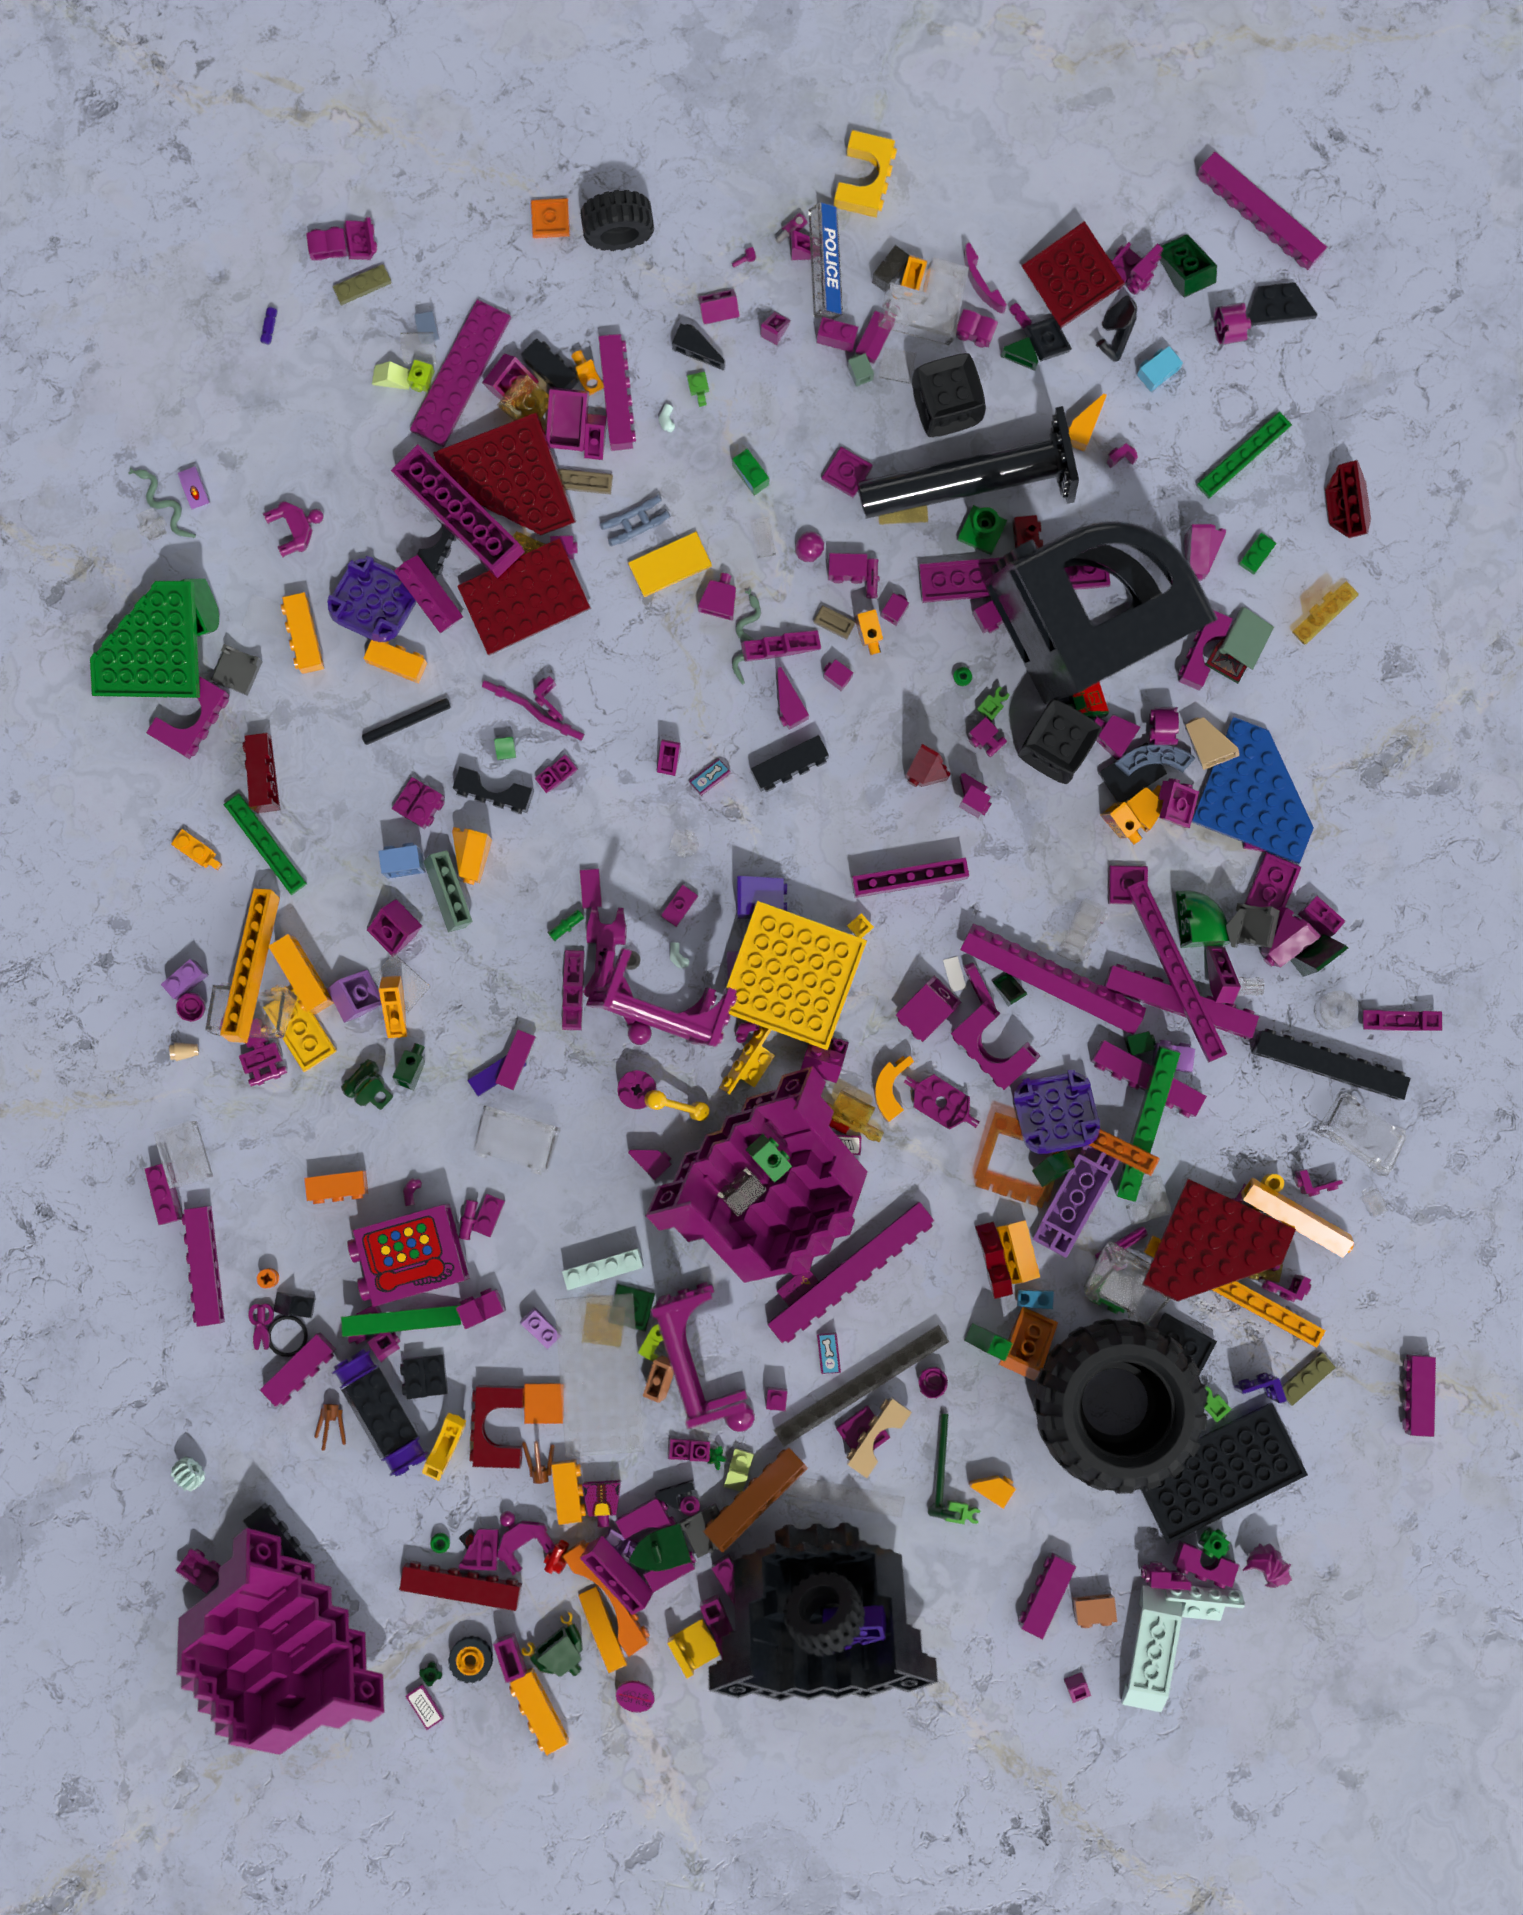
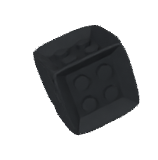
[912,353,986,437]
[1018,699,1102,784]

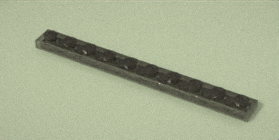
[773,1325,949,1447]

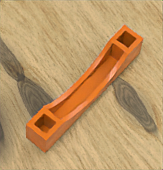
[563,1540,650,1657]

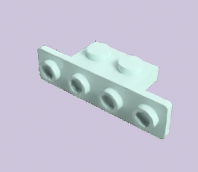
[1164,1586,1245,1621]

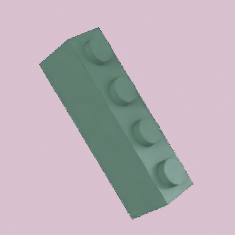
[423,850,473,933]

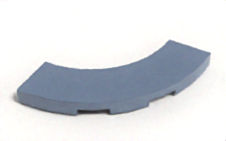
[1115,744,1195,776]

